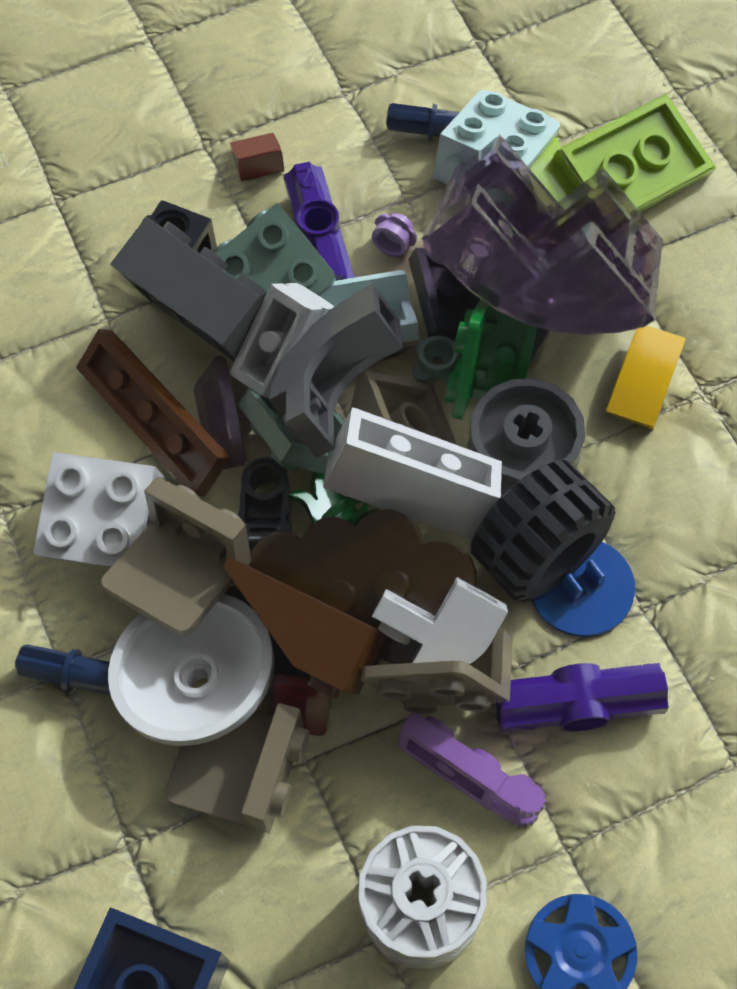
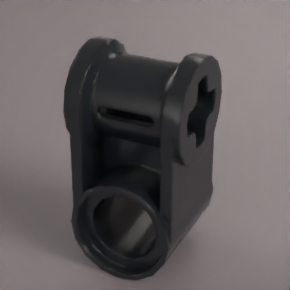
[237,457,292,554]

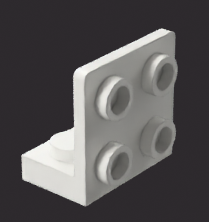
[33,452,168,567]

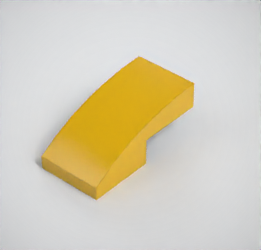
[606,325,686,429]

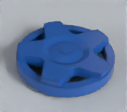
[525,894,637,989]

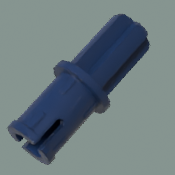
[386,103,460,141]
[15,644,111,697]

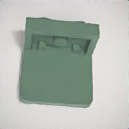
[212,203,336,300]

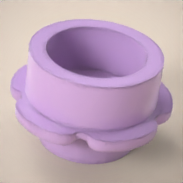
[372,213,417,257]

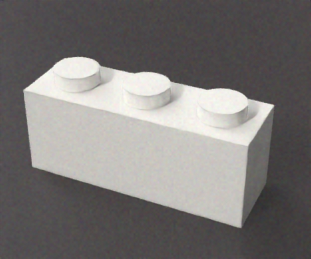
[323,407,502,540]

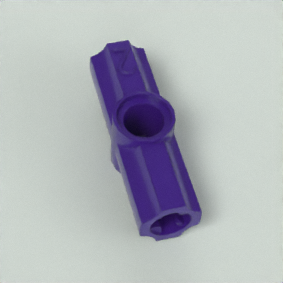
[283,161,355,281]
[495,663,669,732]

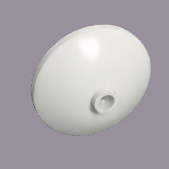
[108,594,275,746]

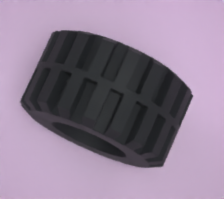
[470,460,616,602]

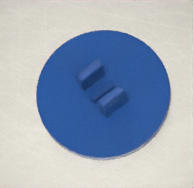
[531,542,635,637]

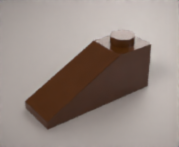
[223,557,387,699]

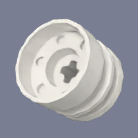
[359,826,487,969]

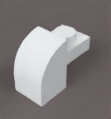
[372,577,508,664]

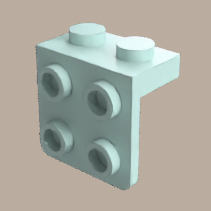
[433,90,560,214]

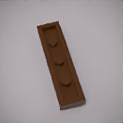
[76,329,231,497]

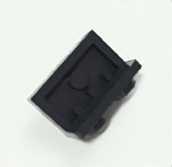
[408,236,481,341]

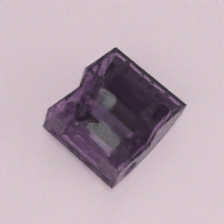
[421,134,663,335]

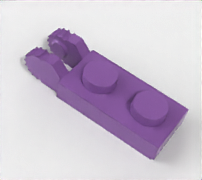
[398,711,547,828]

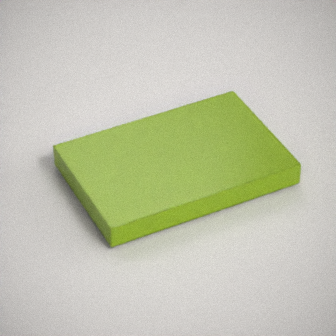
[553,93,716,233]

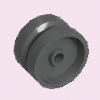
[468,378,586,496]

